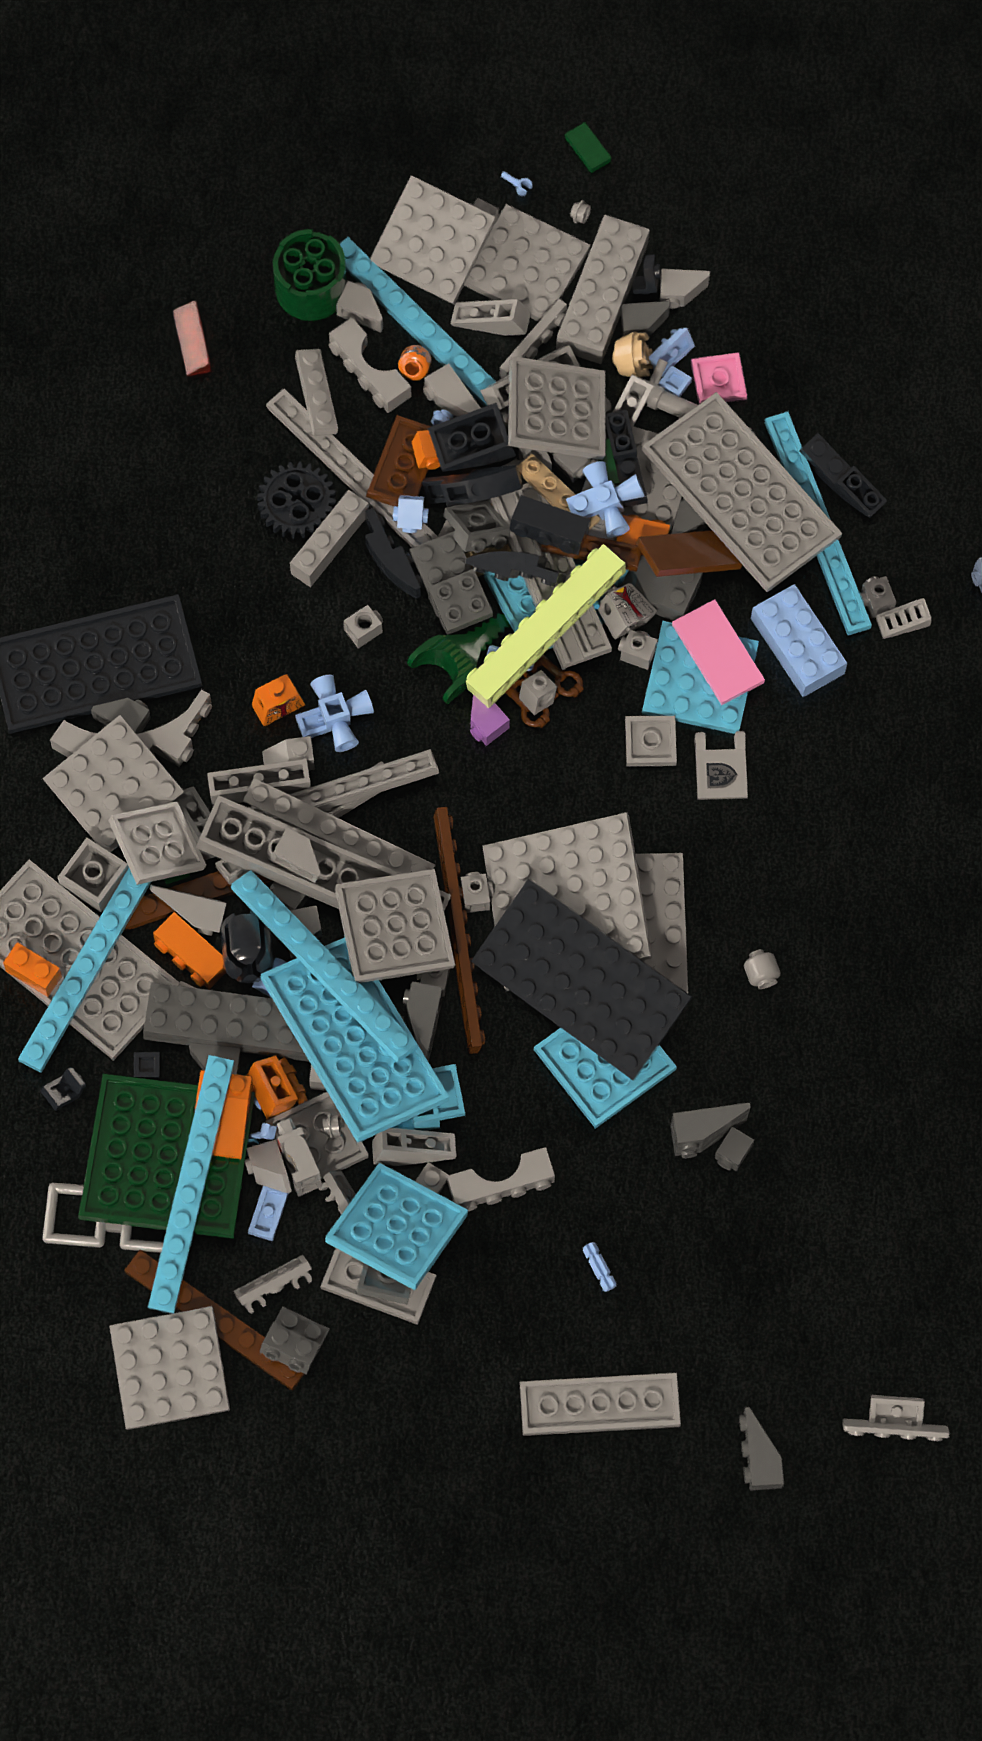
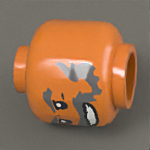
[398,345,432,380]

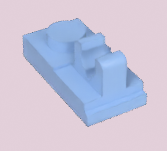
[649,328,695,377]

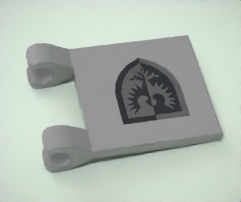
[695,731,748,800]

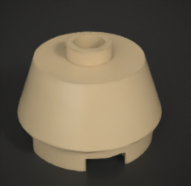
[613,331,653,379]

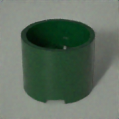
[273,230,347,321]

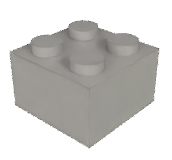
[58,838,129,913]

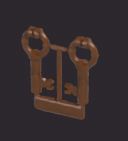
[505,654,584,728]

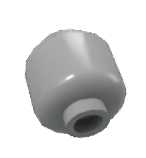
[744,950,781,989]

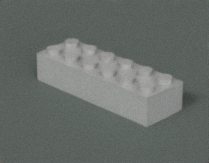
[556,215,650,364]

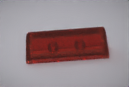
[173,301,211,376]

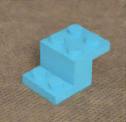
[391,1064,465,1131]

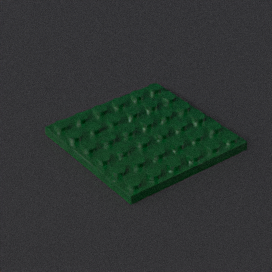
[79,1074,255,1238]

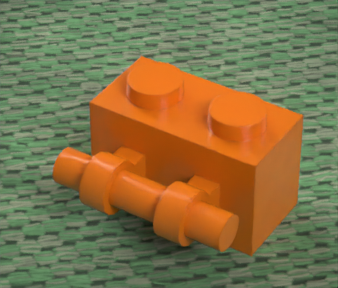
[246,1056,308,1120]

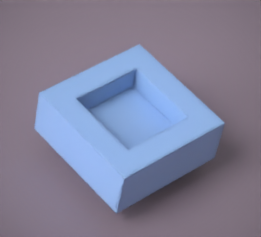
[658,366,692,397]

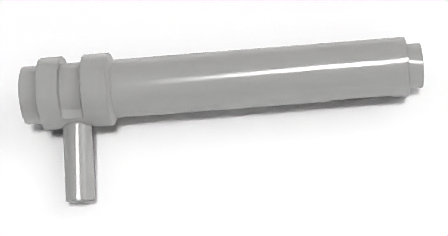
[643,359,755,435]

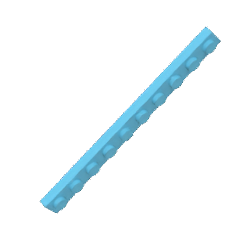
[340,237,496,407]
[765,412,872,635]
[18,868,151,1073]
[231,870,418,1063]
[148,1055,234,1314]

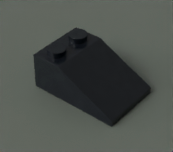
[428,403,516,472]

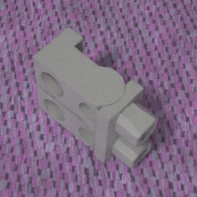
[277,1118,322,1196]

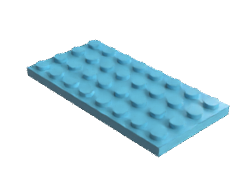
[261,937,449,1143]

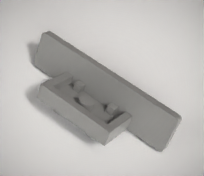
[843,1395,949,1441]

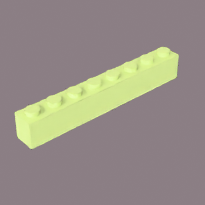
[466,544,626,708]

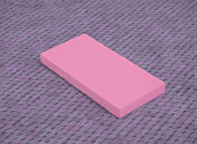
[672,600,765,705]

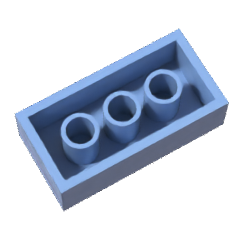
[751,584,847,697]

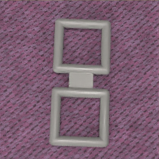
[43,1183,164,1252]

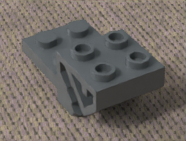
[409,531,493,635]

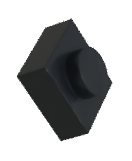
[134,1052,160,1080]

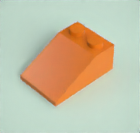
[195,1070,252,1159]

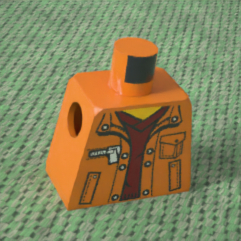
[252,674,305,726]

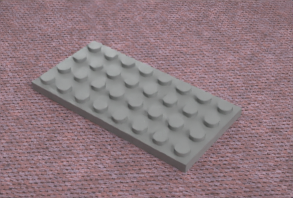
[641,392,842,592]
[0,860,180,1061]

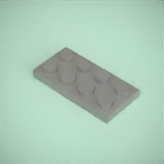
[321,1248,436,1325]

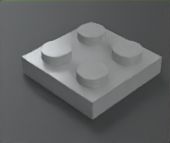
[625,716,677,766]

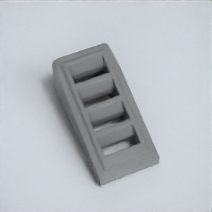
[876,598,931,639]

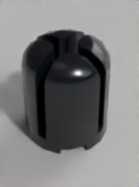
[221,911,274,984]

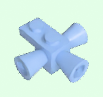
[566,461,645,538]
[295,675,374,752]

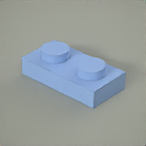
[248,1186,289,1241]

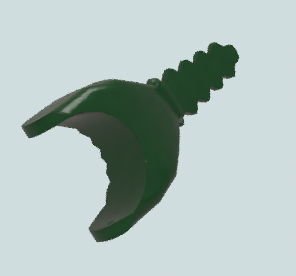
[407,613,511,704]

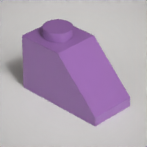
[470,695,510,746]

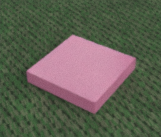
[691,353,747,404]

